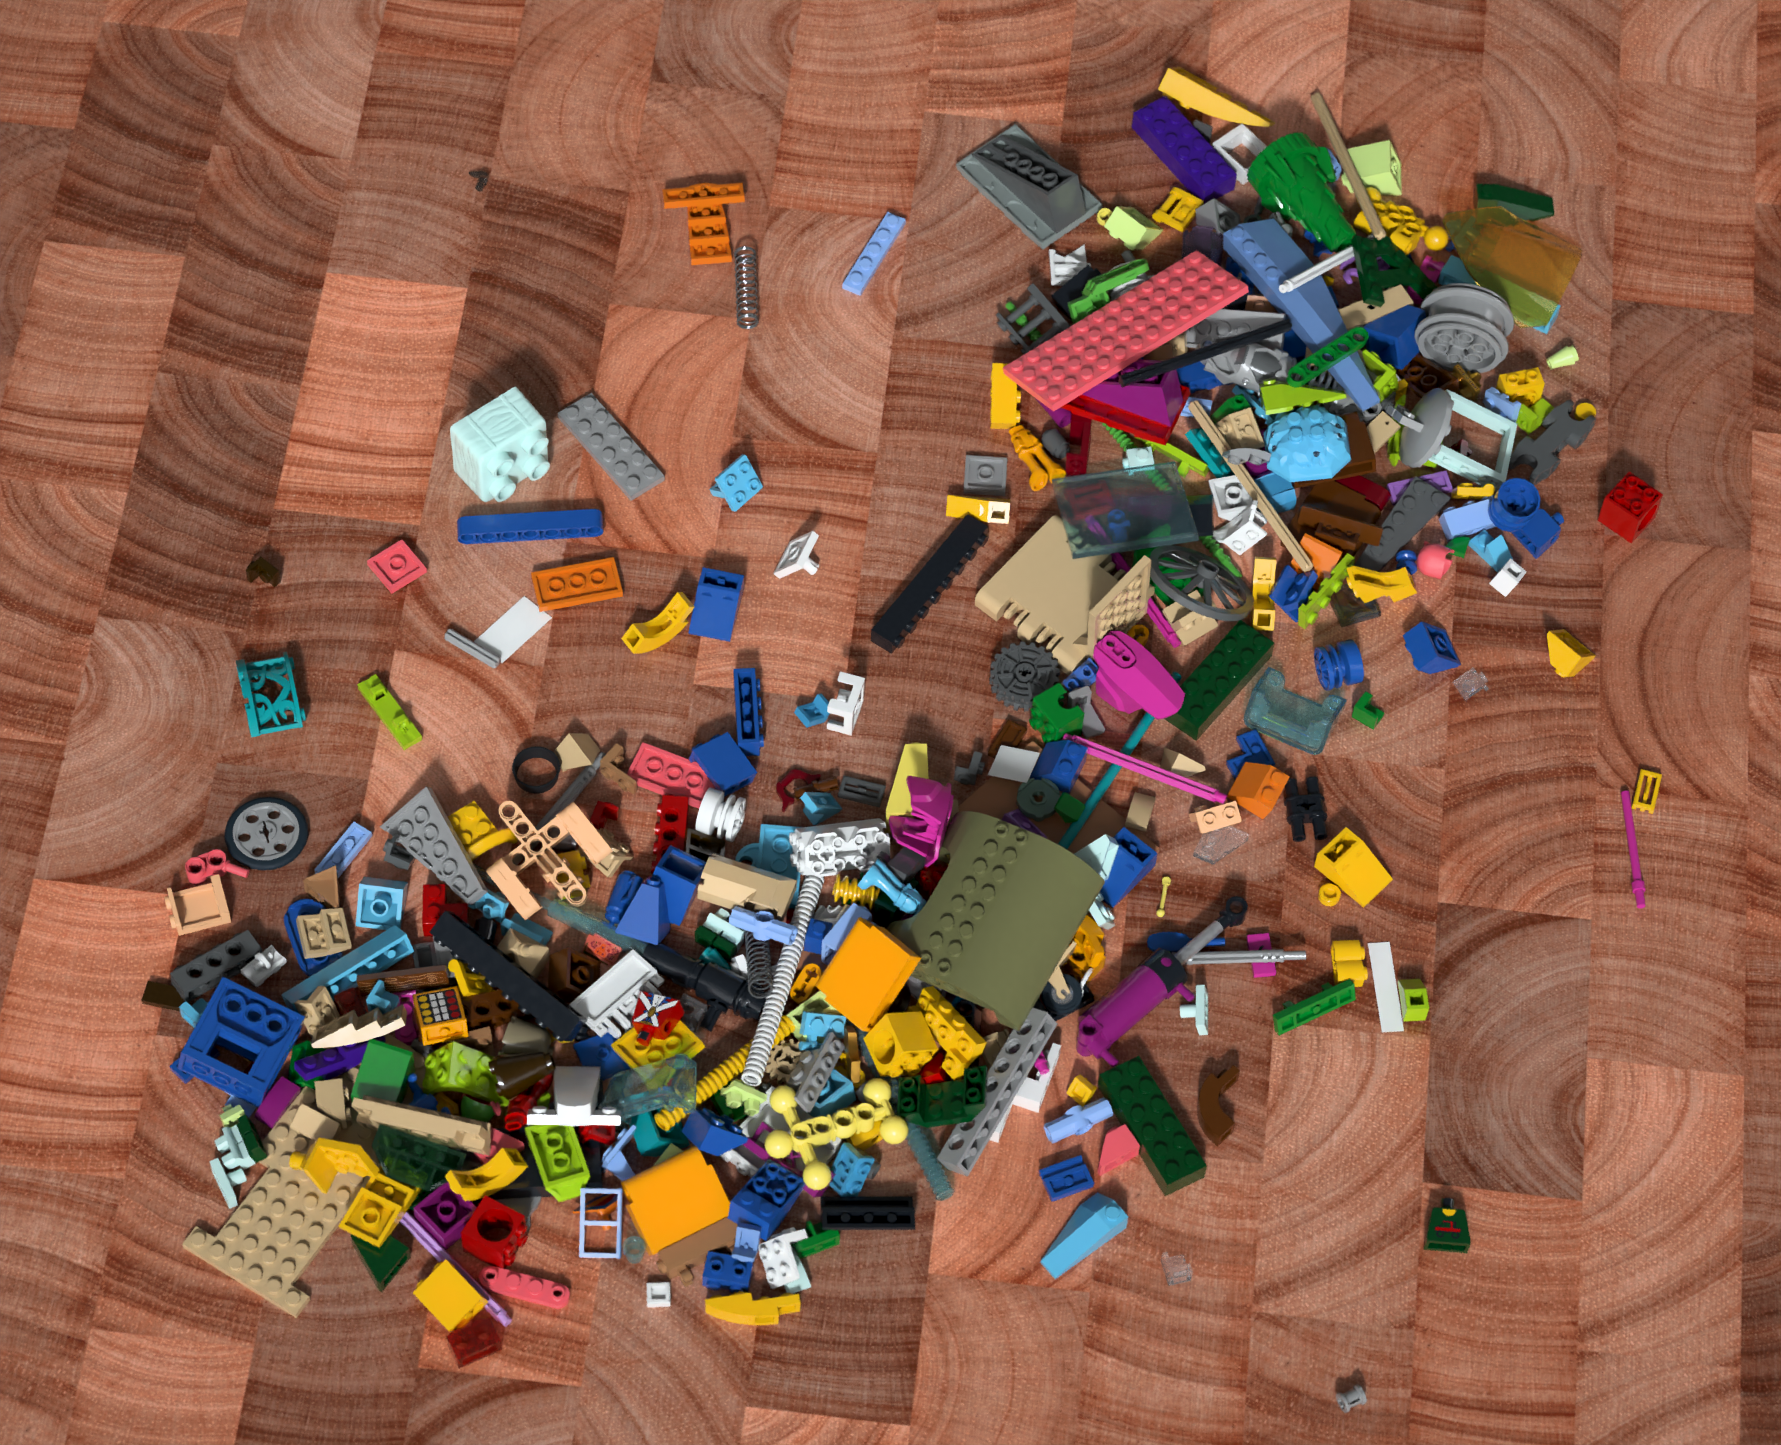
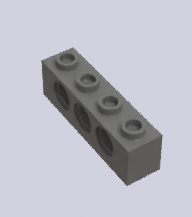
[170,930,262,1002]

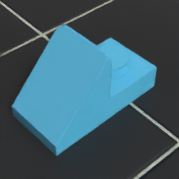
[1468,530,1513,572]
[800,792,842,825]

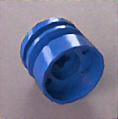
[1488,478,1540,532]
[1314,639,1364,691]

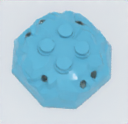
[1263,405,1351,482]

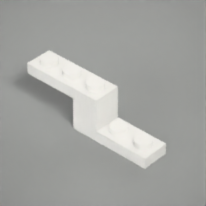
[990,1043,1061,1143]

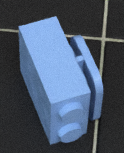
[821,903,877,966]

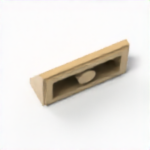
[290,1104,342,1141]

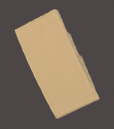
[311,1004,407,1048]

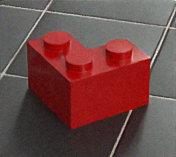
[422,884,469,936]

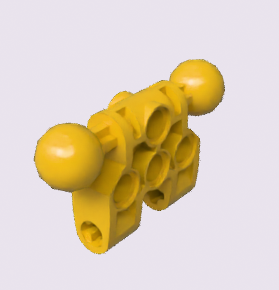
[1353,187,1449,255]

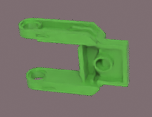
[1067,259,1150,325]

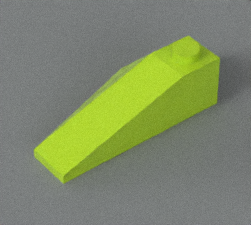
[1258,378,1346,415]

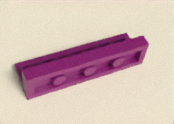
[743,1122,836,1197]

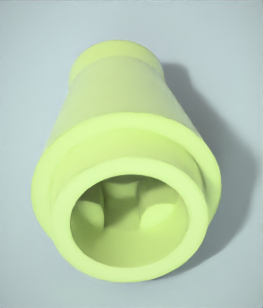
[1546,345,1579,370]

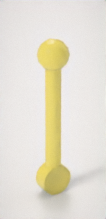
[1156,877,1171,917]

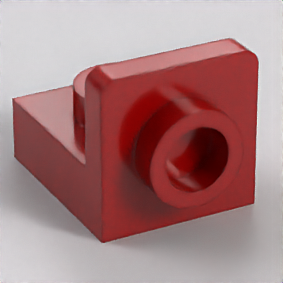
[590,801,619,829]
[578,1125,615,1145]

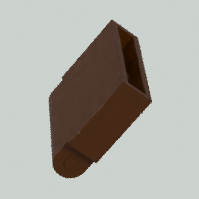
[1293,411,1376,488]
[1280,481,1381,560]

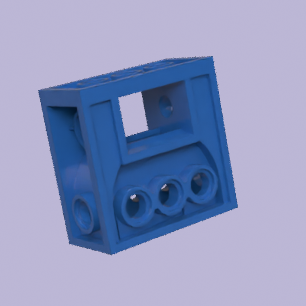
[177,977,305,1108]

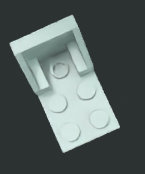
[1074,834,1119,930]

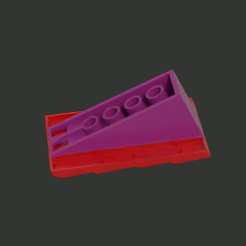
[1060,360,1191,446]

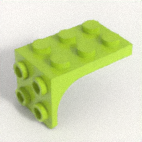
[422,1041,509,1108]

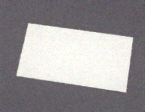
[474,596,552,663]

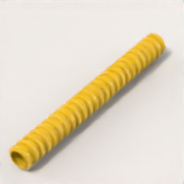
[654,1015,795,1131]

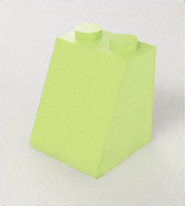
[1341,140,1402,196]

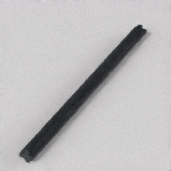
[1118,319,1293,388]

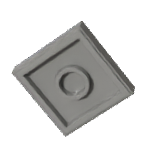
[963,455,1007,496]

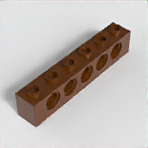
[412,980,546,1042]

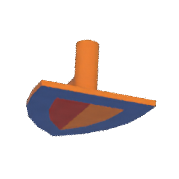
[572,1191,624,1231]

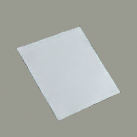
[988,745,1040,783]

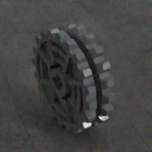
[989,642,1060,712]

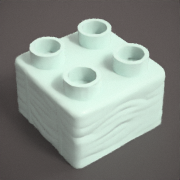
[450,387,550,502]

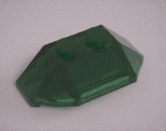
[372,1124,467,1192]

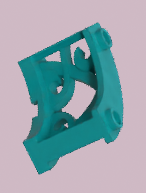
[236,652,306,737]

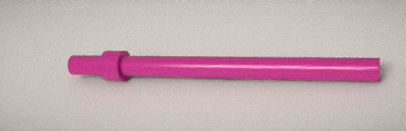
[1621,791,1646,908]

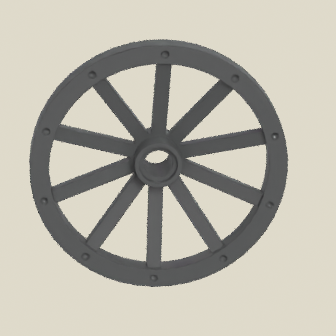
[1149,545,1254,621]

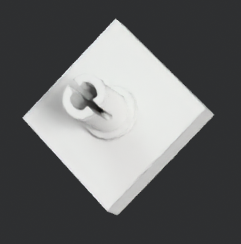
[773,531,819,579]

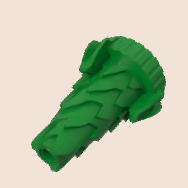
[1247,132,1356,253]

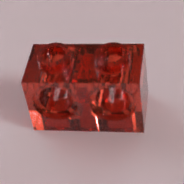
[446,1317,502,1369]

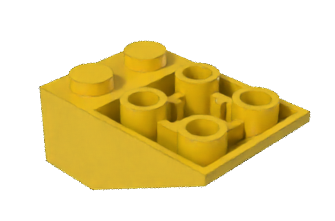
[1314,827,1393,908]

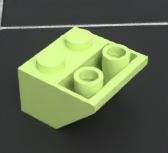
[786,991,846,1043]

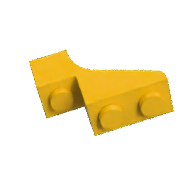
[1346,566,1417,604]

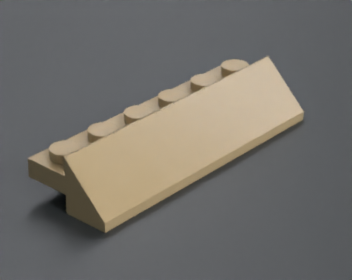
[351,1095,491,1156]

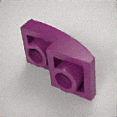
[254,1076,300,1128]

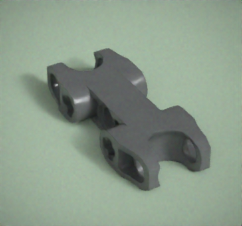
[1508,399,1597,486]

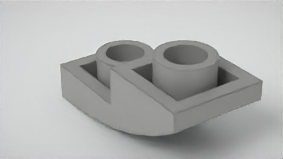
[1222,448,1271,465]

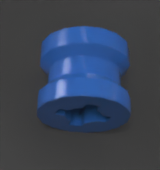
[1396,550,1417,575]

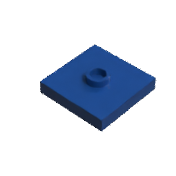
[573,1032,632,1081]

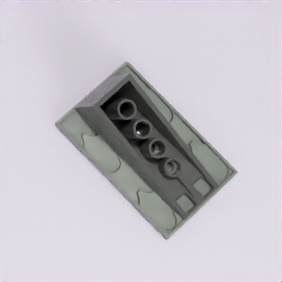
[956,124,1102,249]

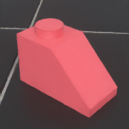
[1097,1124,1140,1176]

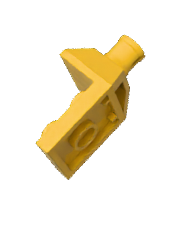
[289,1138,380,1194]

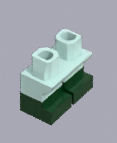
[695,908,746,962]
[214,1114,268,1170]

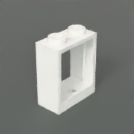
[1212,124,1267,185]

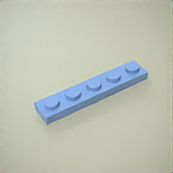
[842,212,906,296]

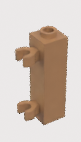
[656,1217,738,1287]

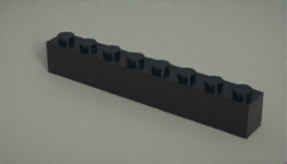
[871,514,989,654]
[429,911,588,1042]

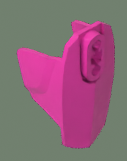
[1093,631,1185,720]
[889,776,954,867]

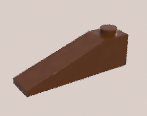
[1397,354,1460,398]

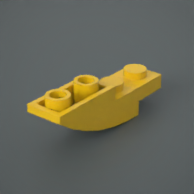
[705,1291,800,1325]

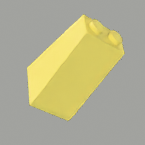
[885,742,929,834]

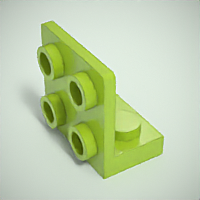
[1362,349,1399,404]

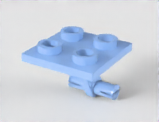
[601,1125,636,1181]

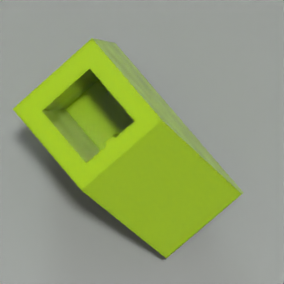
[1398,979,1429,1022]

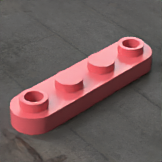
[479,1266,570,1309]

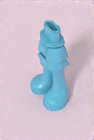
[857,859,927,915]

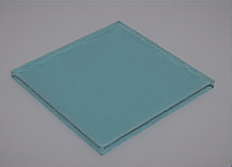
[1052,462,1199,559]

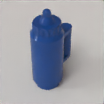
[605,870,643,927]

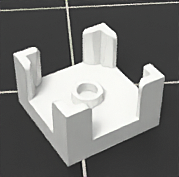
[827,671,865,736]

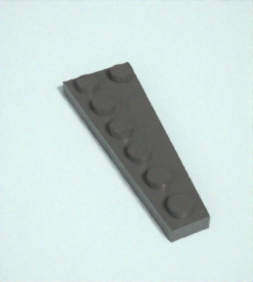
[1354,476,1451,572]

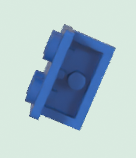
[1269,565,1318,623]

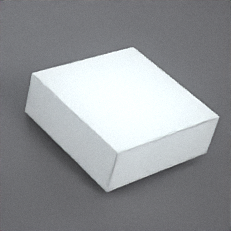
[646,1282,671,1307]

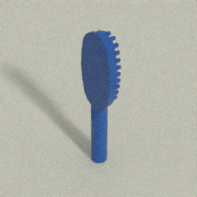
[1147,932,1225,953]

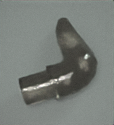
[469,170,489,192]

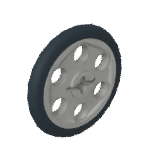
[224,797,308,871]

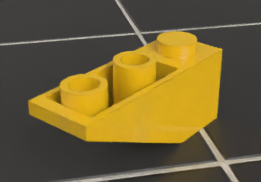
[946,495,1010,524]

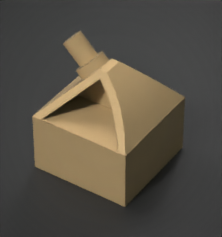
[497,928,549,979]

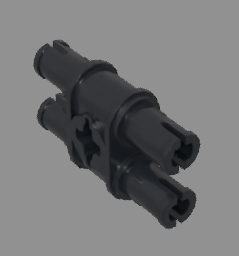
[1284,777,1328,842]

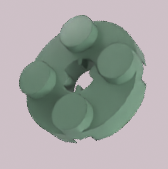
[1016,778,1060,822]

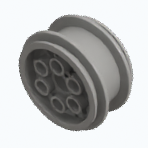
[1415,283,1514,374]

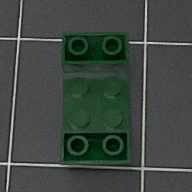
[897,1065,987,1128]

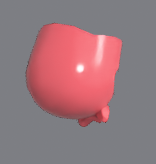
[1416,541,1455,579]

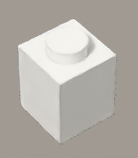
[1489,558,1527,597]

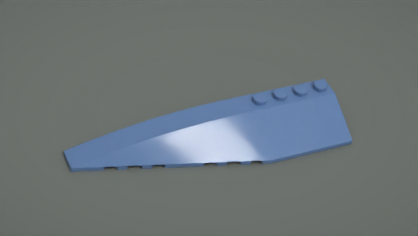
[1223,219,1380,411]

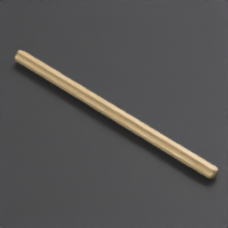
[1311,93,1386,240]
[1188,400,1314,572]

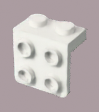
[759,1227,808,1289]

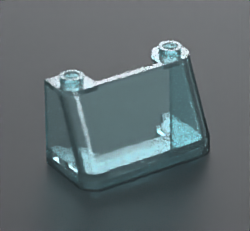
[1244,667,1347,755]
[598,1054,697,1134]

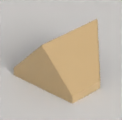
[554,733,600,772]
[1159,748,1206,784]

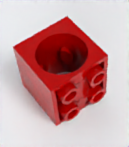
[1598,472,1663,544]
[461,1195,528,1269]

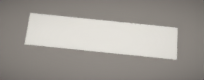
[1368,942,1404,1032]

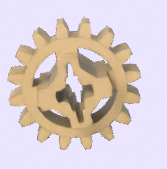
[766,1039,805,1085]

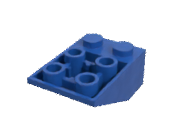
[688,567,744,642]
[1100,827,1158,908]
[728,1159,806,1241]

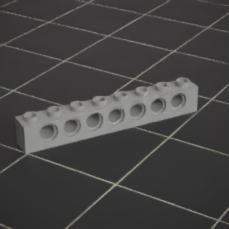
[937,1008,1057,1177]

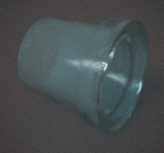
[623,1236,646,1263]

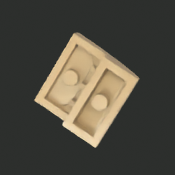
[296,908,352,959]

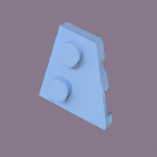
[1483,387,1521,423]

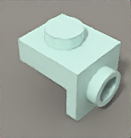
[1122,446,1154,477]

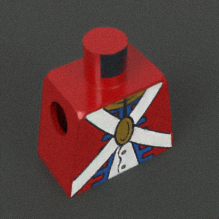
[632,991,685,1046]

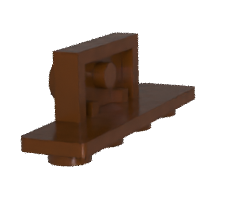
[1298,504,1384,551]

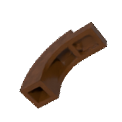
[1197,1065,1240,1147]

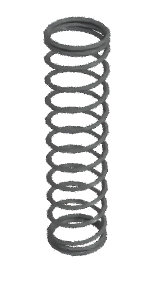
[734,246,759,329]
[745,930,773,999]

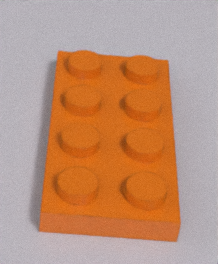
[531,557,623,612]

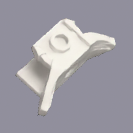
[1212,500,1267,556]

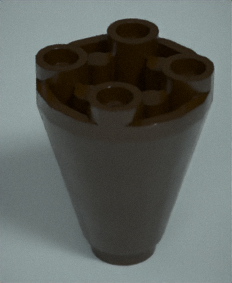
[489,1052,556,1100]

